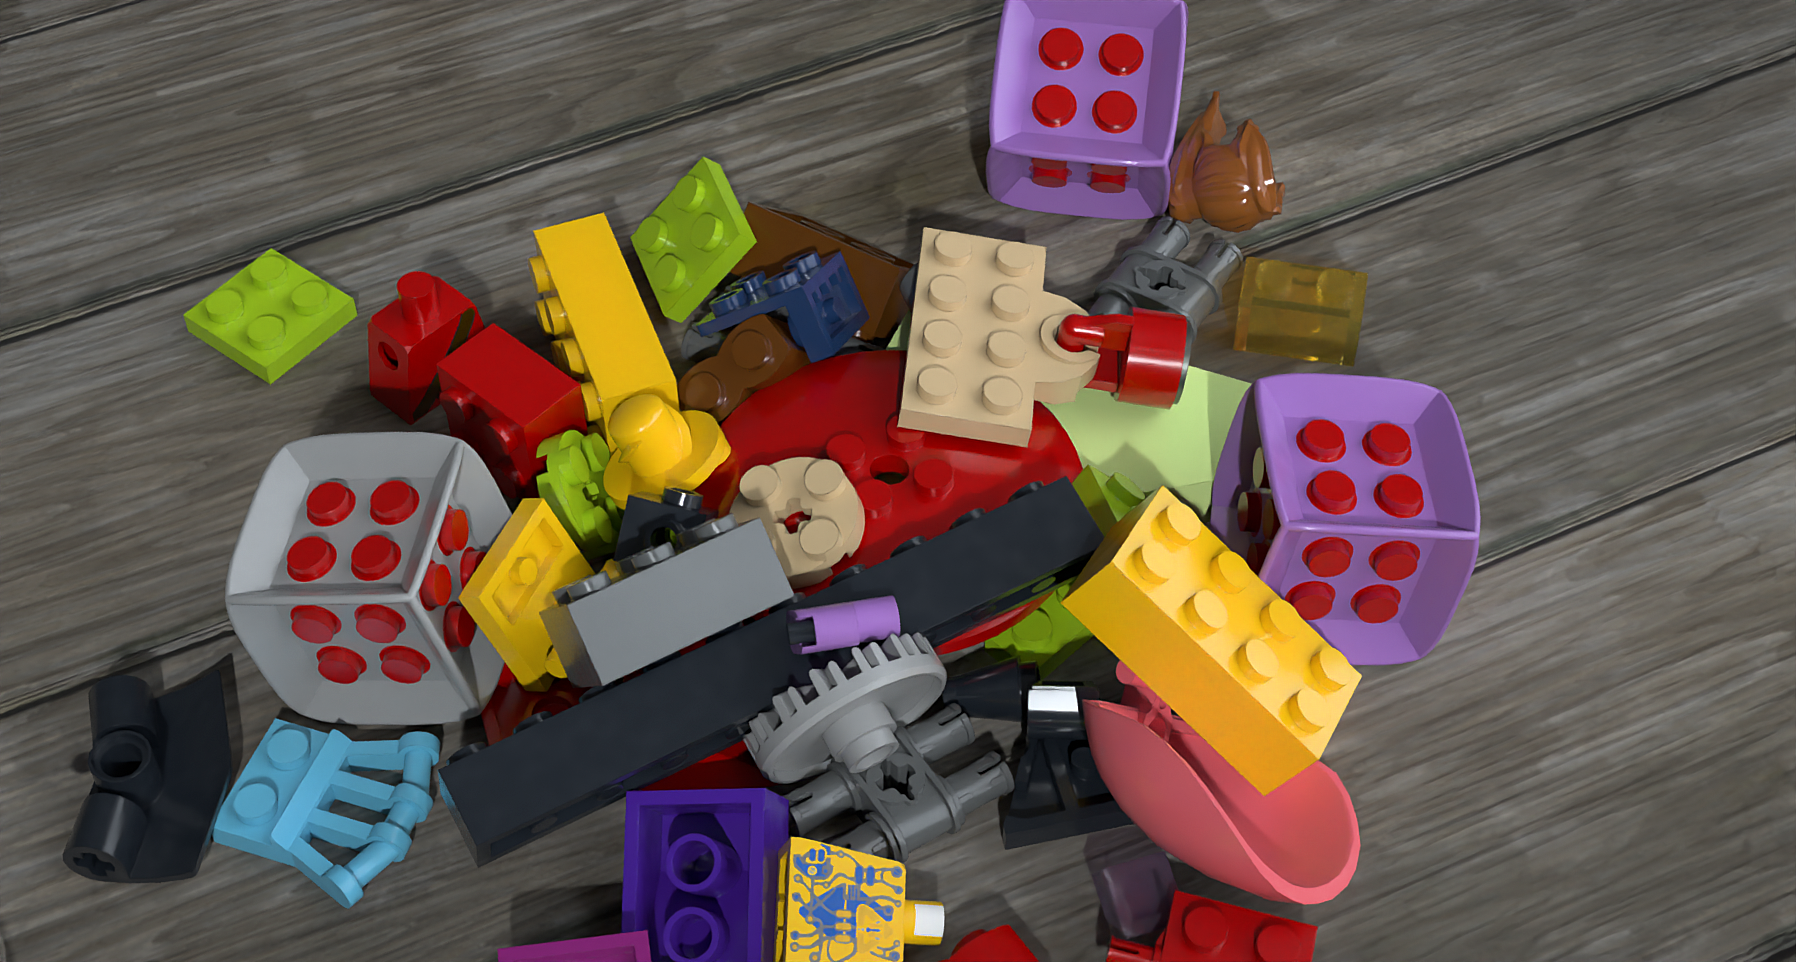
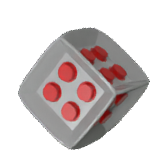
[225,432,512,725]

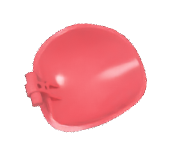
[1082,660,1361,905]

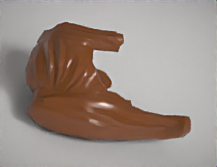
[1167,91,1285,233]

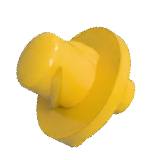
[603,394,731,510]

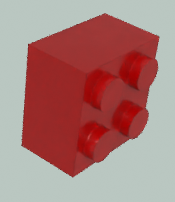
[436,323,588,500]

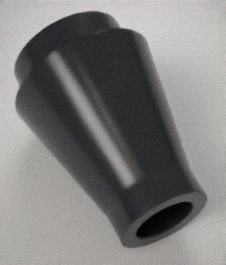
[942,655,1041,723]

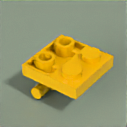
[458,498,620,692]

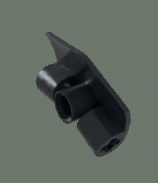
[62,670,233,883]

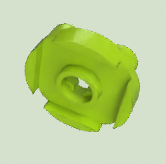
[536,430,625,561]

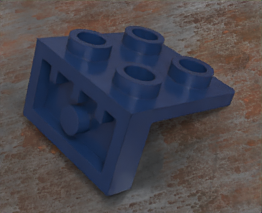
[696,250,870,363]

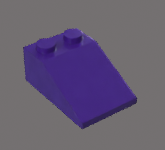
[621,788,789,962]

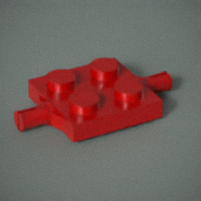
[1105,890,1318,962]

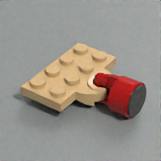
[897,227,1192,447]

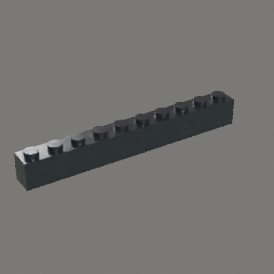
[438,476,1105,868]

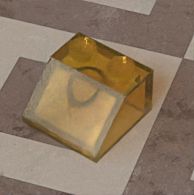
[1233,257,1368,367]

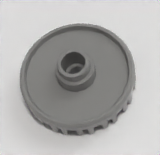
[743,632,947,784]

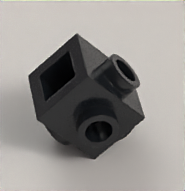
[613,486,720,562]

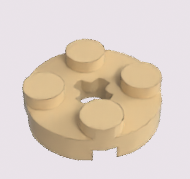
[729,457,865,589]

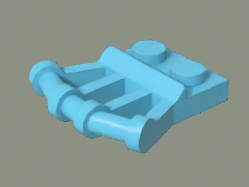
[212,718,440,909]

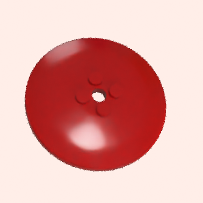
[694,350,1083,656]

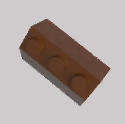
[730,202,914,344]

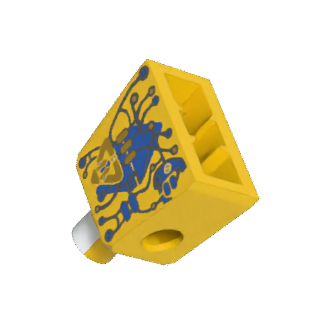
[773,837,944,962]

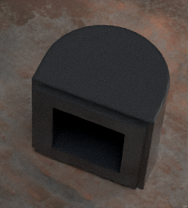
[1027,680,1099,740]

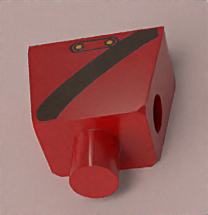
[367,271,485,425]

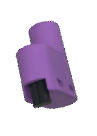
[786,595,900,654]

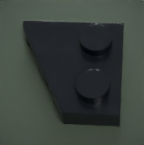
[1003,697,1134,850]

